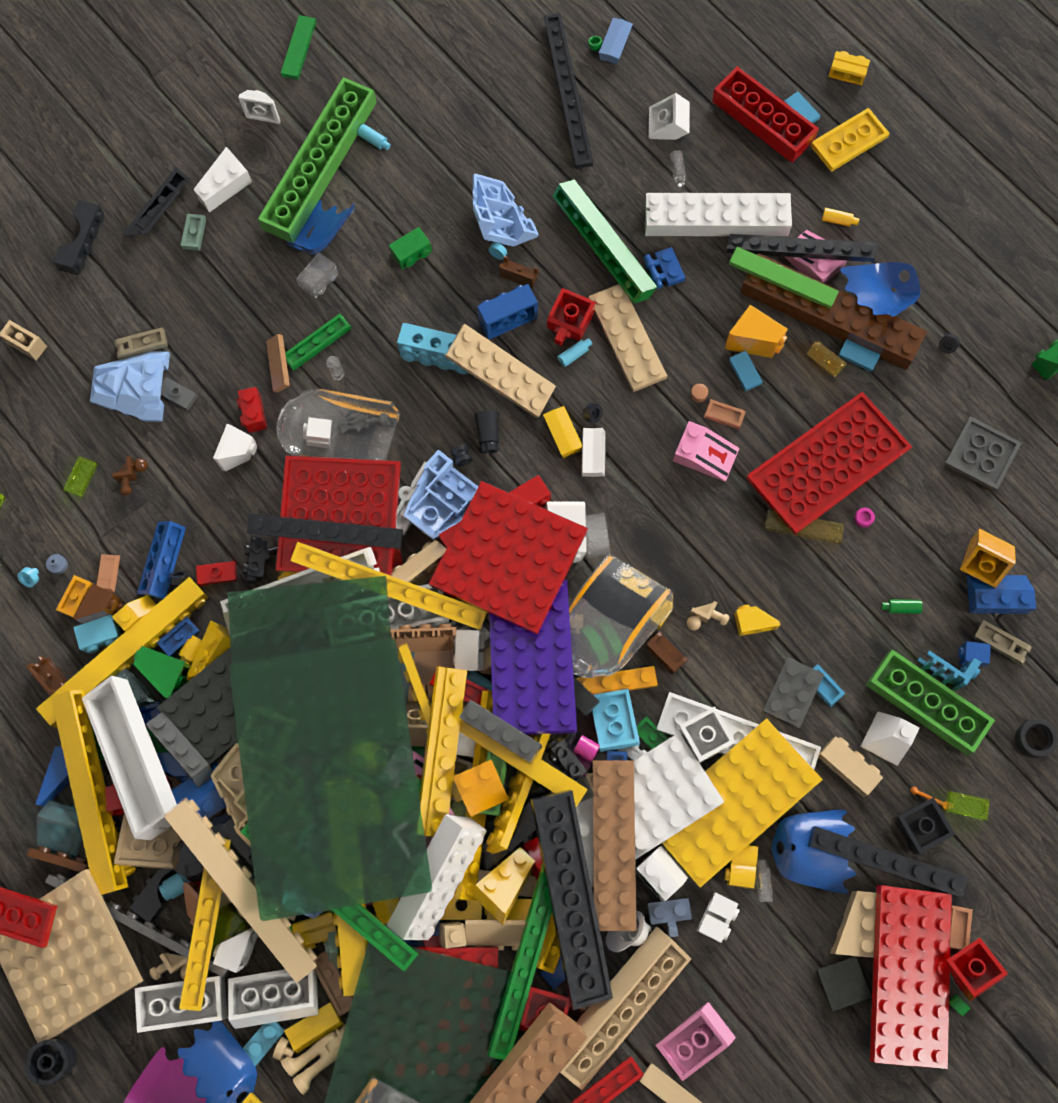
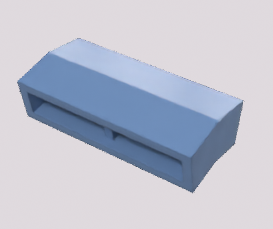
[599,18,633,65]

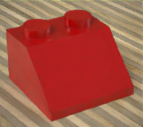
[946,938,1008,1002]

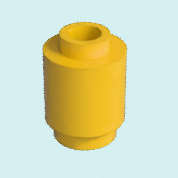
[178,635,202,665]

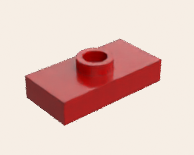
[196,561,237,586]

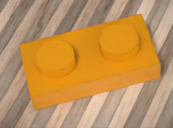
[56,575,93,617]

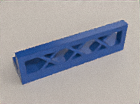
[137,521,186,600]

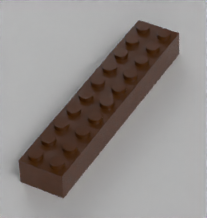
[740,253,927,370]

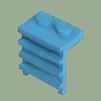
[917,650,981,691]

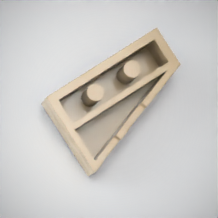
[830,891,876,958]

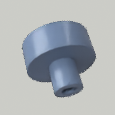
[46,554,68,574]

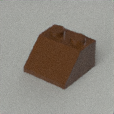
[73,584,125,624]

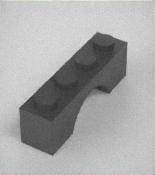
[459,700,542,764]
[146,712,213,788]

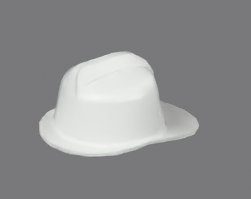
[606,911,652,952]

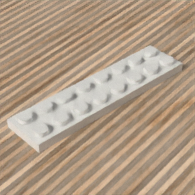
[656,692,821,769]

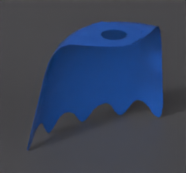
[287,200,355,255]
[840,262,921,317]
[771,810,856,894]
[178,1021,257,1103]

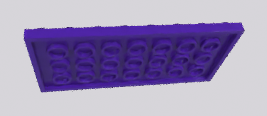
[489,580,577,734]

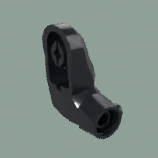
[171,813,275,882]

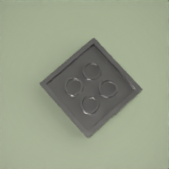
[944,416,1021,492]

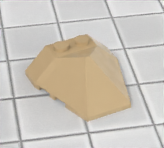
[210,743,304,847]

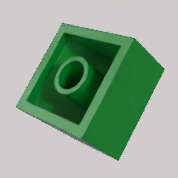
[1031,339,1058,381]

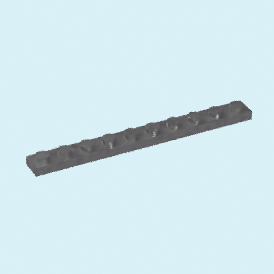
[45,873,230,977]

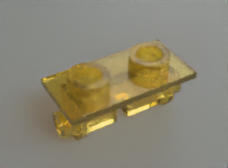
[807,341,847,377]

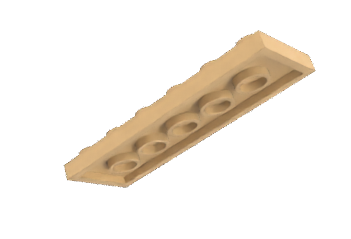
[589,284,667,392]
[444,324,556,418]

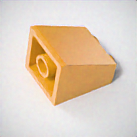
[725,305,788,358]
[960,529,1016,588]

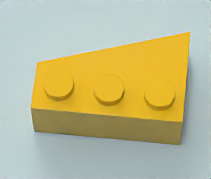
[186,621,239,681]
[474,847,535,925]

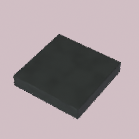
[816,956,872,1011]

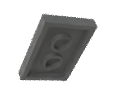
[763,657,824,728]

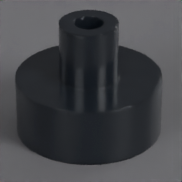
[939,333,960,354]
[583,403,602,423]
[168,571,189,588]

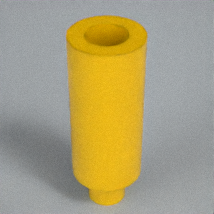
[822,208,859,227]

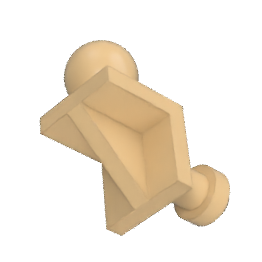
[687,601,730,630]
[149,953,188,980]

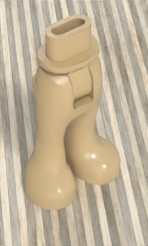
[281,1024,356,1095]

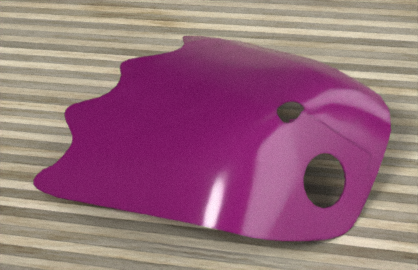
[124,1047,206,1103]

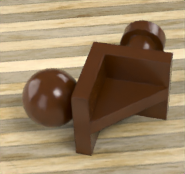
[112,456,148,495]

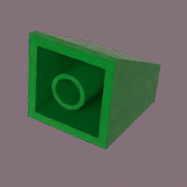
[133,646,191,699]

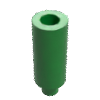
[881,599,922,614]

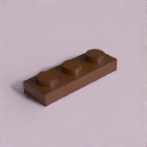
[27,846,90,872]

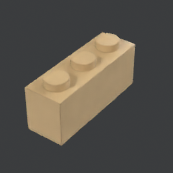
[818,737,883,797]

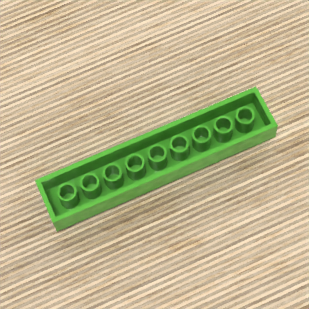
[258,77,377,243]

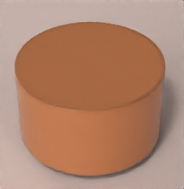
[691,384,708,403]

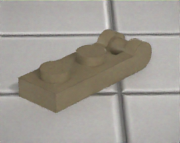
[114,327,168,360]
[973,620,1032,665]

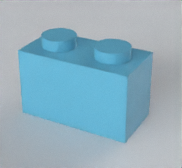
[74,615,122,653]

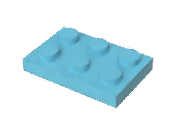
[592,689,640,752]

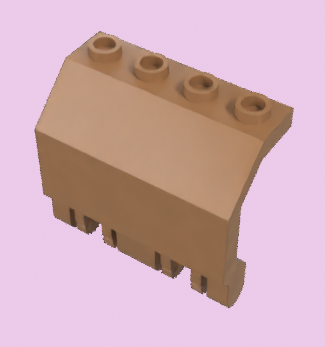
[374,624,456,705]

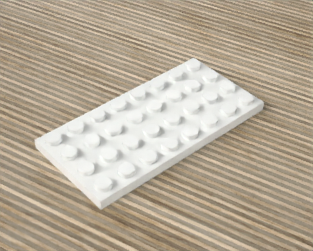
[576,733,724,888]

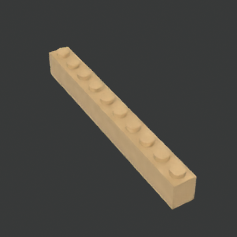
[164,798,317,983]

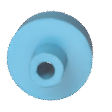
[18,567,39,587]

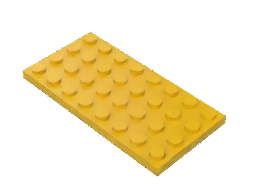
[662,718,823,888]

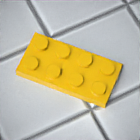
[810,108,890,172]

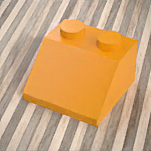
[453,760,509,817]

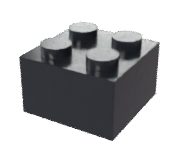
[892,797,955,855]

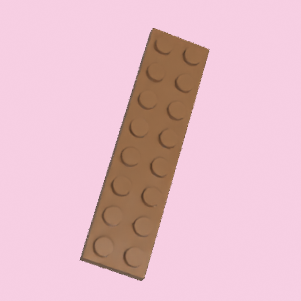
[593,761,636,931]

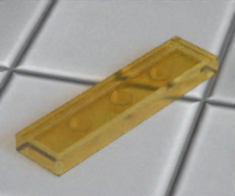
[765,510,844,544]

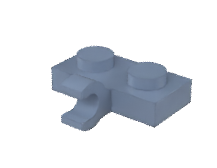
[648,898,692,937]

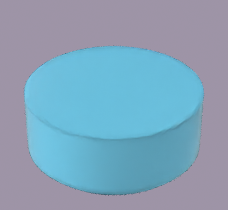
[489,243,507,260]

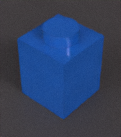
[957,641,991,667]

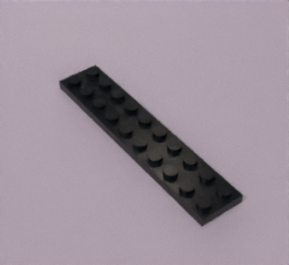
[531,790,613,1010]

